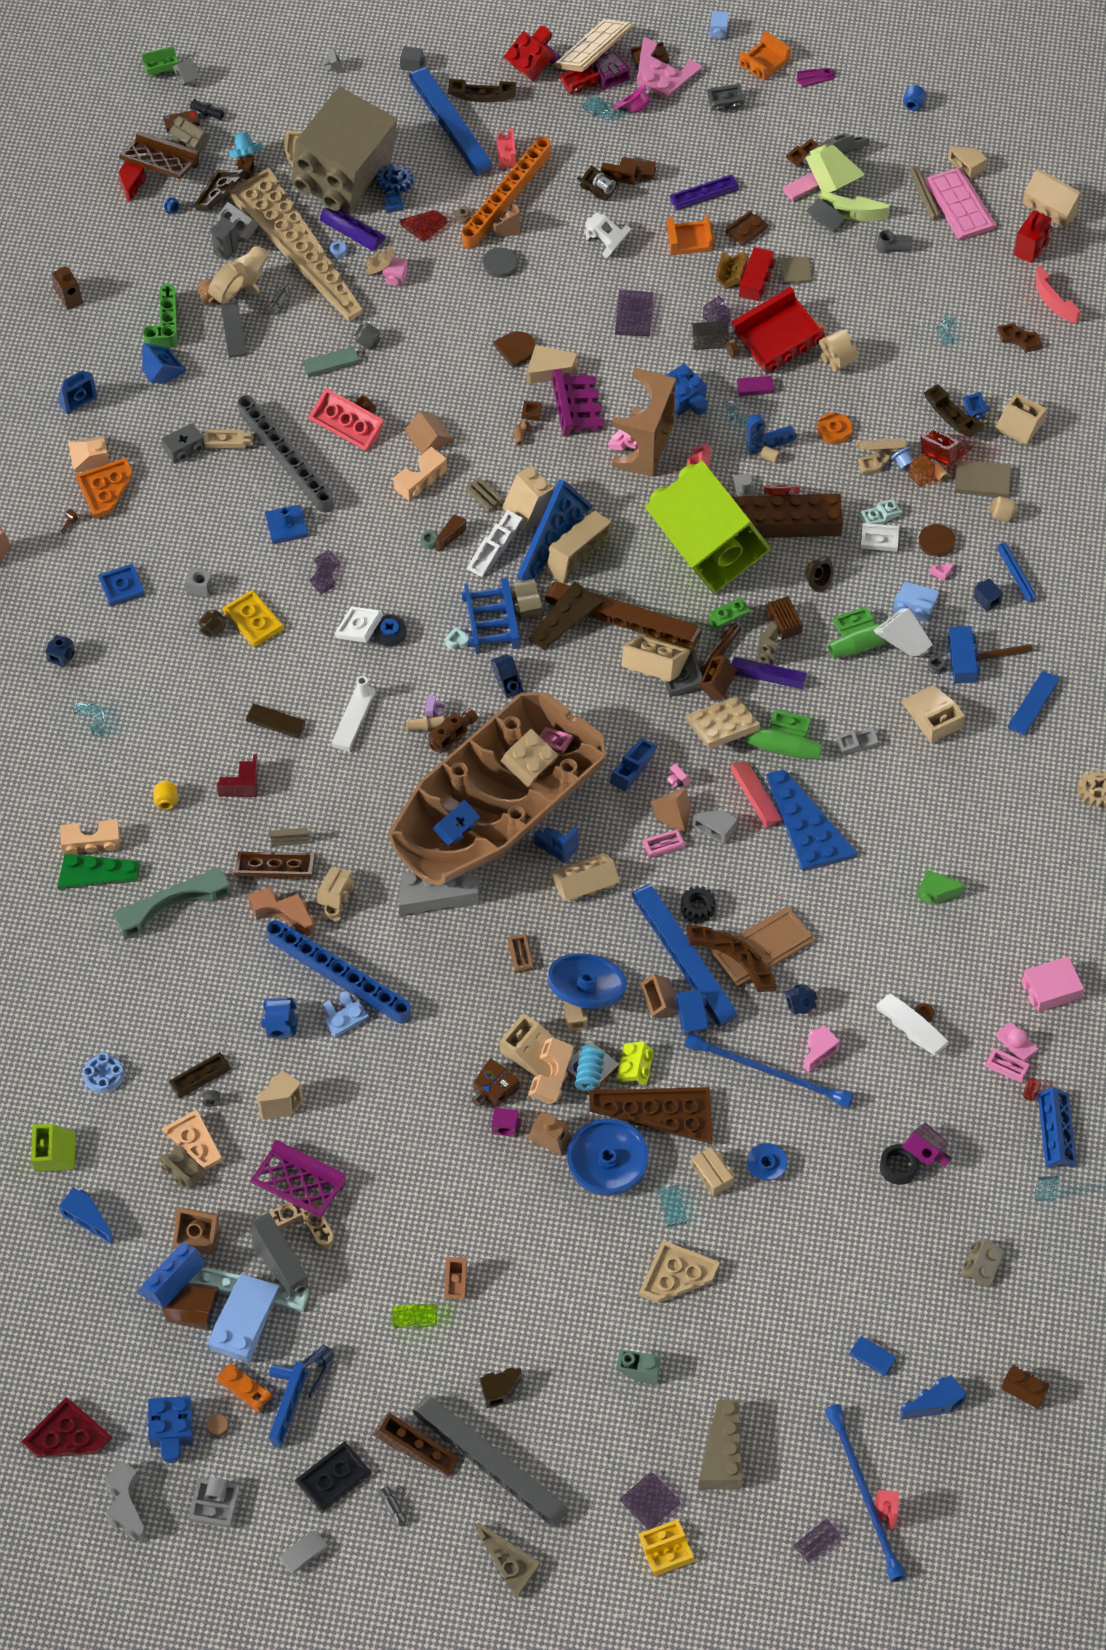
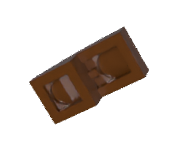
[786,138,819,168]

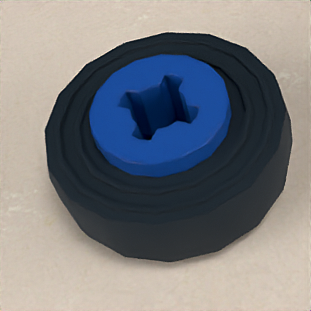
[374,615,407,647]

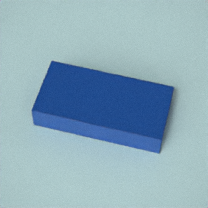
[849,1336,897,1376]

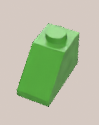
[918,870,964,905]

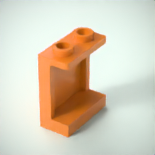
[739,31,791,81]
[666,214,715,255]

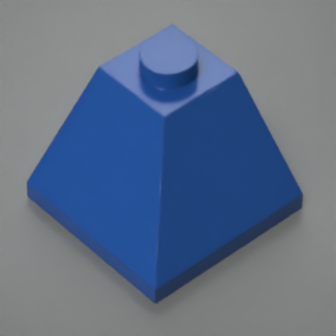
[142,343,186,384]

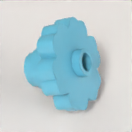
[229,131,263,158]

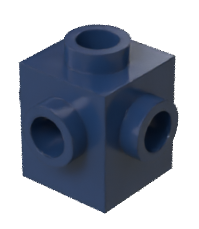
[45,634,75,668]
[784,984,817,1015]

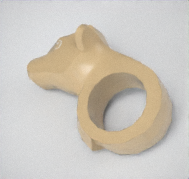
[208,246,269,304]

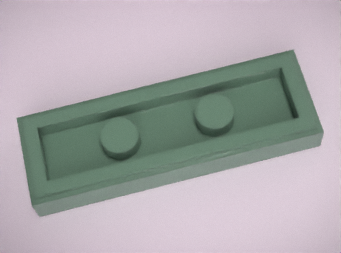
[303,347,359,377]

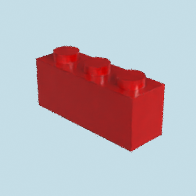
[739,247,776,301]

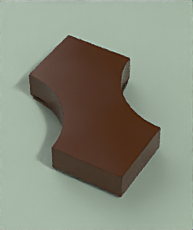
[997,323,1043,353]

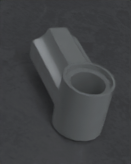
[876,230,912,253]

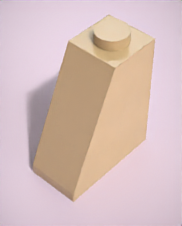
[527,345,579,384]

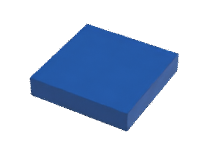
[98,563,145,607]

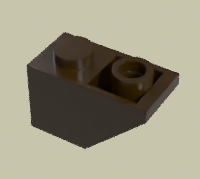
[480,1368,522,1409]

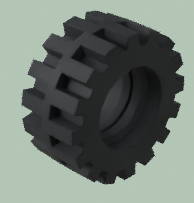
[681,886,716,923]

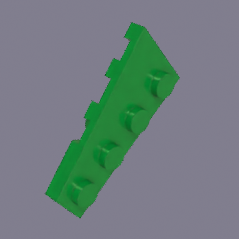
[57,854,141,890]

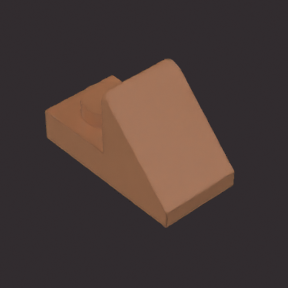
[444,1257,468,1300]

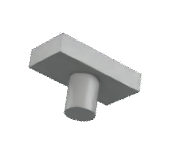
[732,473,756,496]

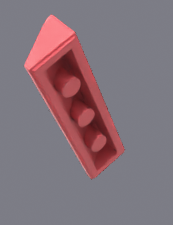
[731,762,783,828]

